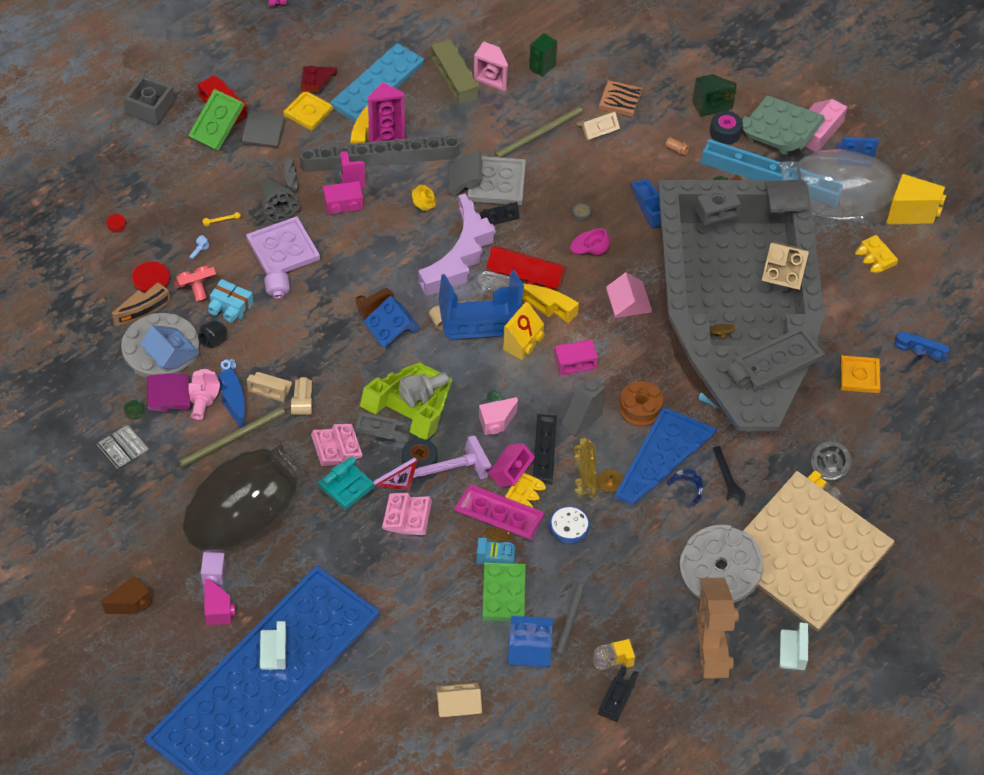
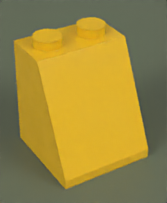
[887,174,946,224]

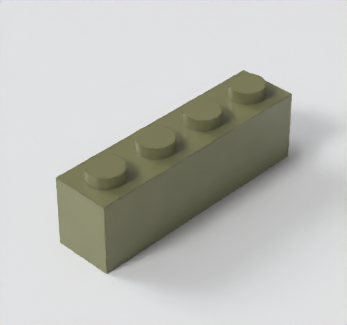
[431,39,480,104]

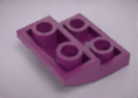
[146,373,190,413]

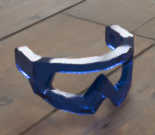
[667,469,703,507]

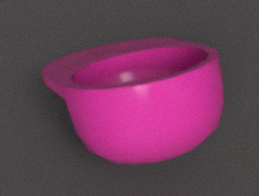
[570,228,611,256]

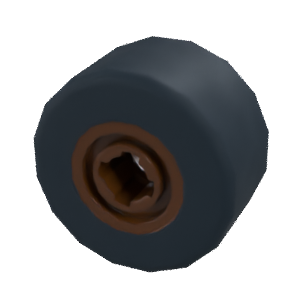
[402,439,437,477]

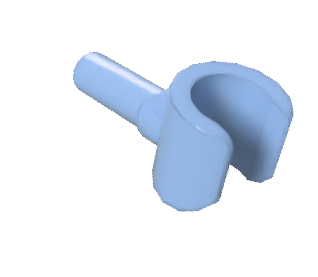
[189,235,209,260]

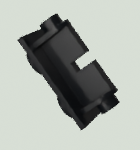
[480,202,520,225]

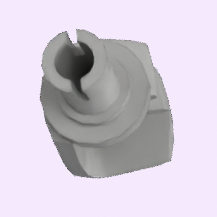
[399,372,449,407]

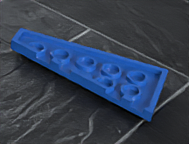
[615,407,717,506]

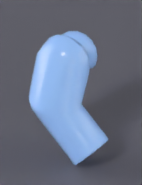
[221,359,236,372]

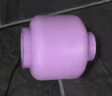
[264,269,290,299]

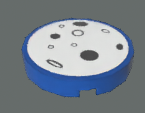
[549,506,590,544]

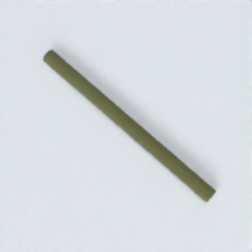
[494,106,583,158]
[178,407,285,468]

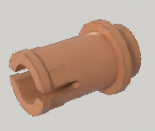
[665,137,689,156]

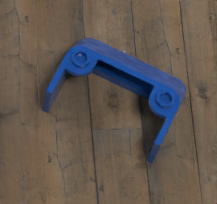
[438,270,524,339]

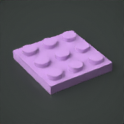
[246,216,320,275]

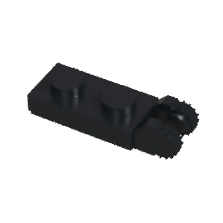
[598,665,639,723]

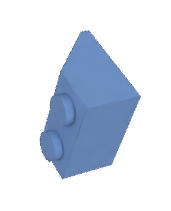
[140,325,199,369]

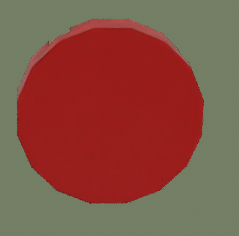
[132,261,170,292]

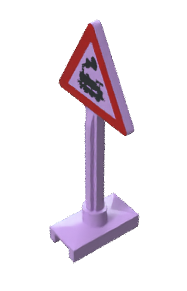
[373,436,491,490]

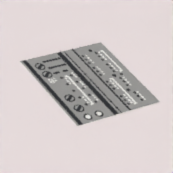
[97,425,149,469]

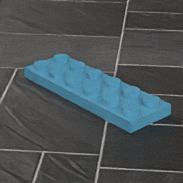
[330,43,424,122]

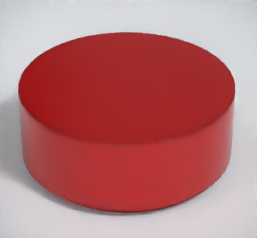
[107,214,126,232]

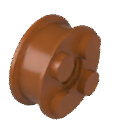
[619,381,663,426]

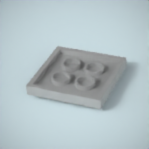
[468,156,526,205]

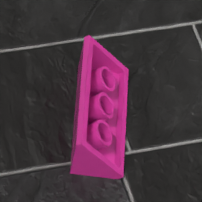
[368,82,405,142]
[454,484,545,542]

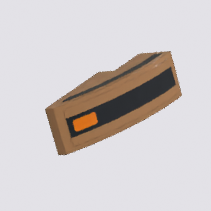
[112,283,170,327]

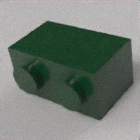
[529,33,557,77]

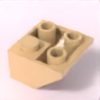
[762,241,809,290]

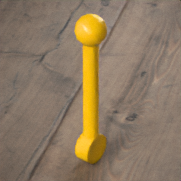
[203,212,241,226]

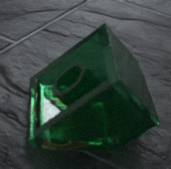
[692,74,737,117]

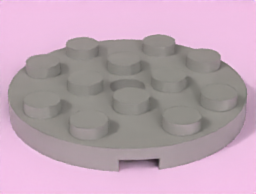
[121,313,200,378]
[680,525,763,603]

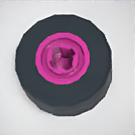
[710,111,743,145]

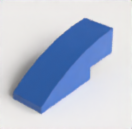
[631,179,661,228]
[218,368,246,428]

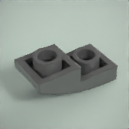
[284,158,299,192]

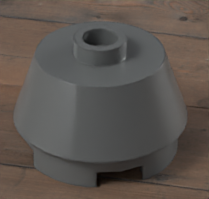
[811,441,851,480]

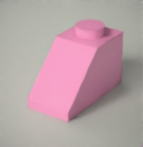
[479,397,518,435]

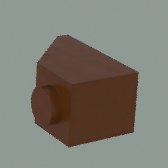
[102,576,152,614]

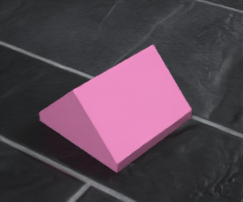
[606,272,652,318]

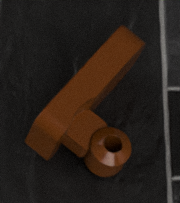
[355,288,395,319]

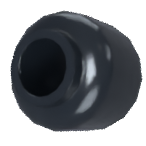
[198,320,227,348]

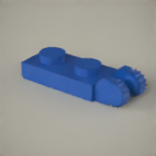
[895,332,950,362]

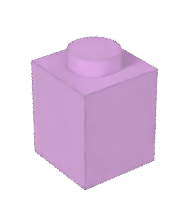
[201,552,226,585]

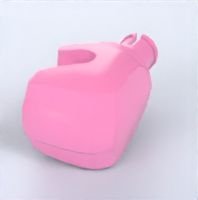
[189,369,220,420]

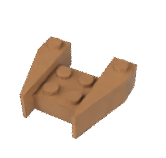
[697,578,739,678]

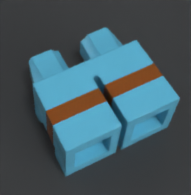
[208,279,253,323]

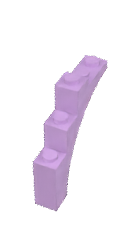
[418,194,496,296]

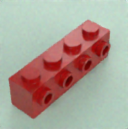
[486,245,566,291]

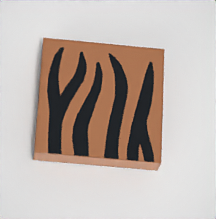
[599,80,642,117]

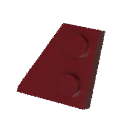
[301,65,337,92]

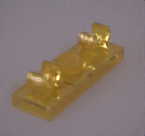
[573,437,598,498]

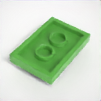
[188,89,245,151]
[482,562,525,621]

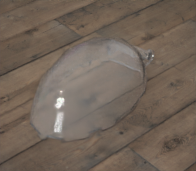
[779,148,898,220]

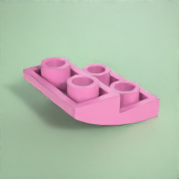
[311,424,362,466]
[382,493,432,535]

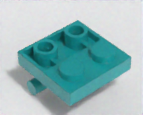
[318,456,375,511]

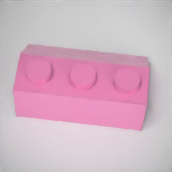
[805,99,847,153]

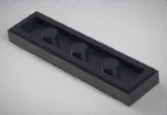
[533,414,557,485]

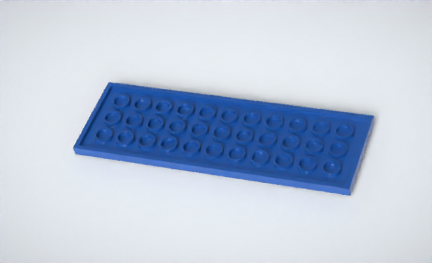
[144,565,380,775]

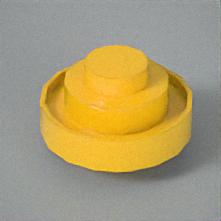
[412,184,436,211]

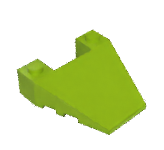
[360,362,453,440]

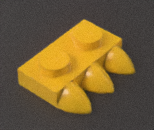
[855,235,898,272]
[505,473,546,508]

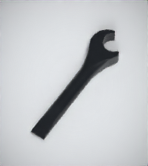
[712,446,745,507]

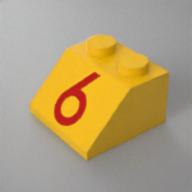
[503,302,545,360]

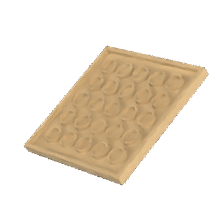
[722,471,895,632]

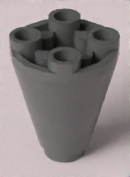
[260,177,300,223]

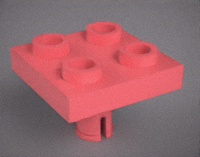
[173,265,216,302]

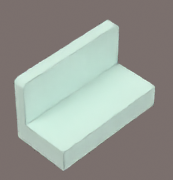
[260,621,286,670]
[780,623,808,670]

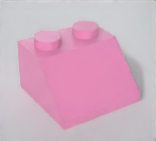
[474,42,508,91]

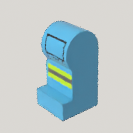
[477,538,516,564]

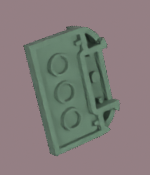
[742,95,825,154]

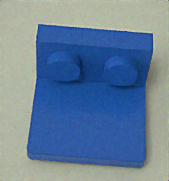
[836,137,878,165]
[364,296,421,348]
[508,616,553,668]

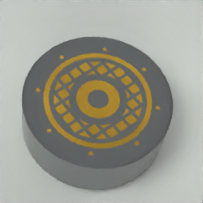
[572,203,591,221]

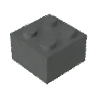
[124,75,175,124]

